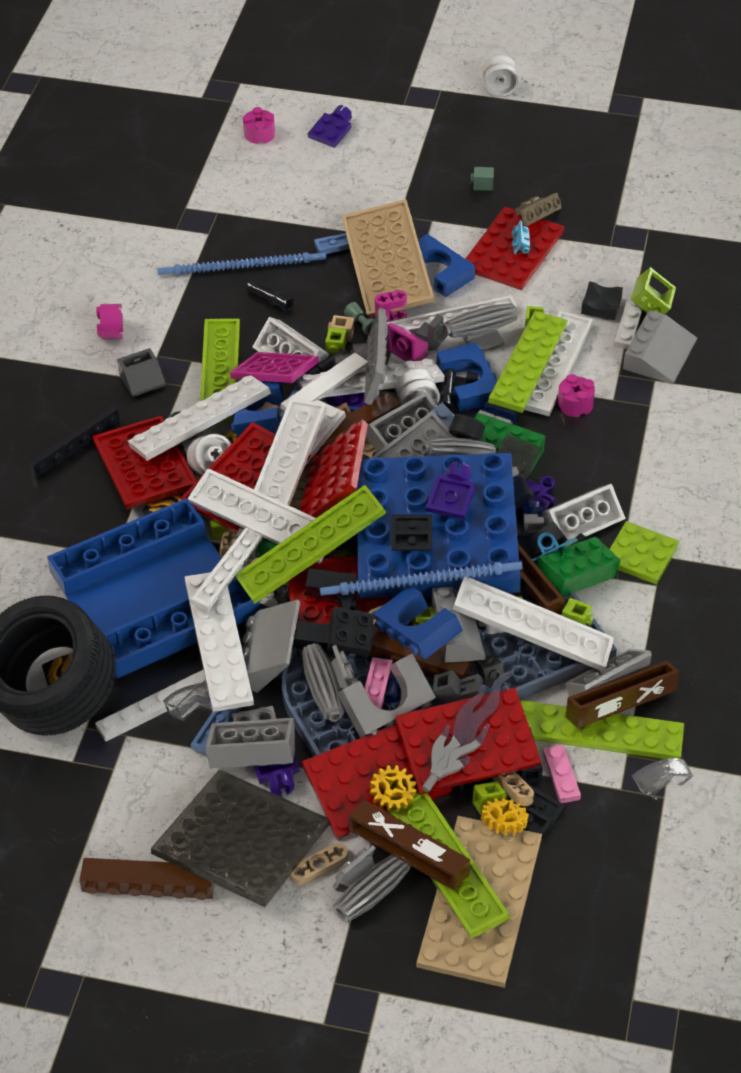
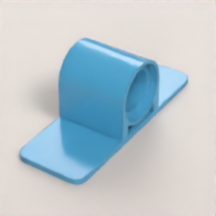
[532,532,578,563]

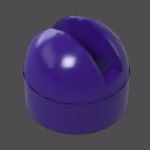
[540,476,555,492]

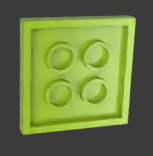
[609,521,679,585]

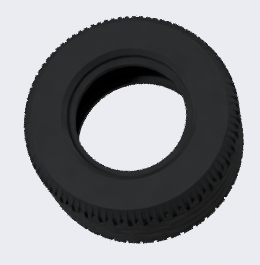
[0,595,116,736]

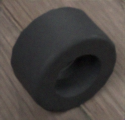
[449,414,486,441]

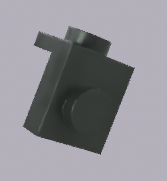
[476,655,505,687]

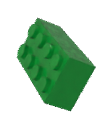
[474,413,545,475]
[537,537,621,597]

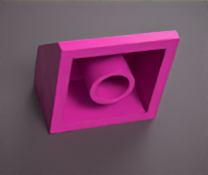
[388,323,428,362]

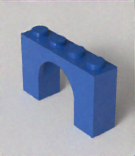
[418,234,475,297]
[436,343,497,412]
[231,381,284,438]
[373,586,463,659]

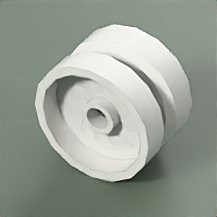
[482,56,519,97]
[395,369,440,405]
[187,434,231,476]

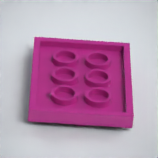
[230,352,319,383]

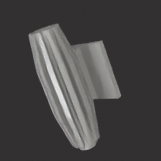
[444,303,518,350]
[421,437,497,456]
[302,643,357,721]
[333,845,411,923]

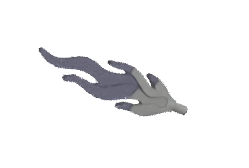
[422,672,513,792]

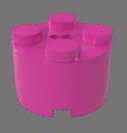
[243,107,275,144]
[96,304,123,339]
[557,374,595,417]

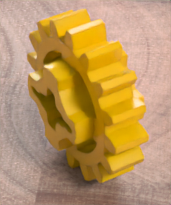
[369,765,416,812]
[481,798,529,836]

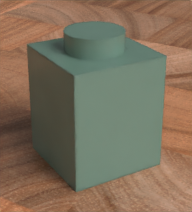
[470,167,494,191]

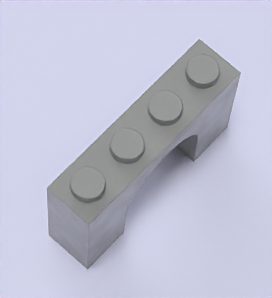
[337,653,436,738]

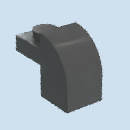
[416,314,448,350]
[433,670,483,704]

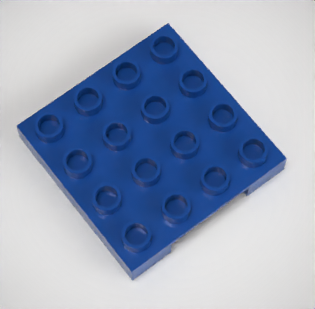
[357,453,520,599]
[47,498,260,678]

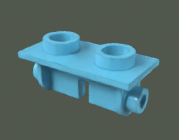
[512,220,530,255]

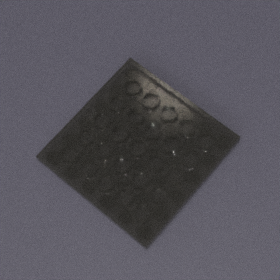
[151,769,329,907]

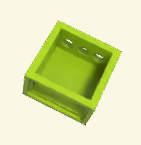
[631,267,676,314]

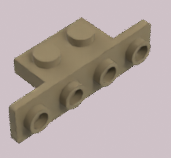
[515,193,561,226]

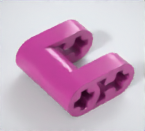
[375,290,407,322]

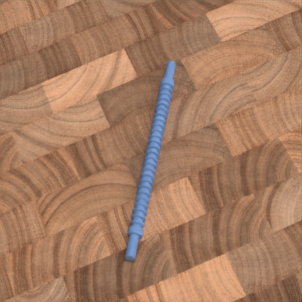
[157,252,326,275]
[320,561,523,596]

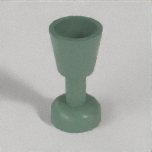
[344,302,374,335]

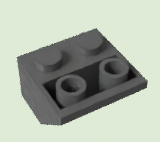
[117,348,166,397]

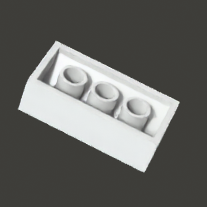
[253,317,329,362]
[539,484,625,542]

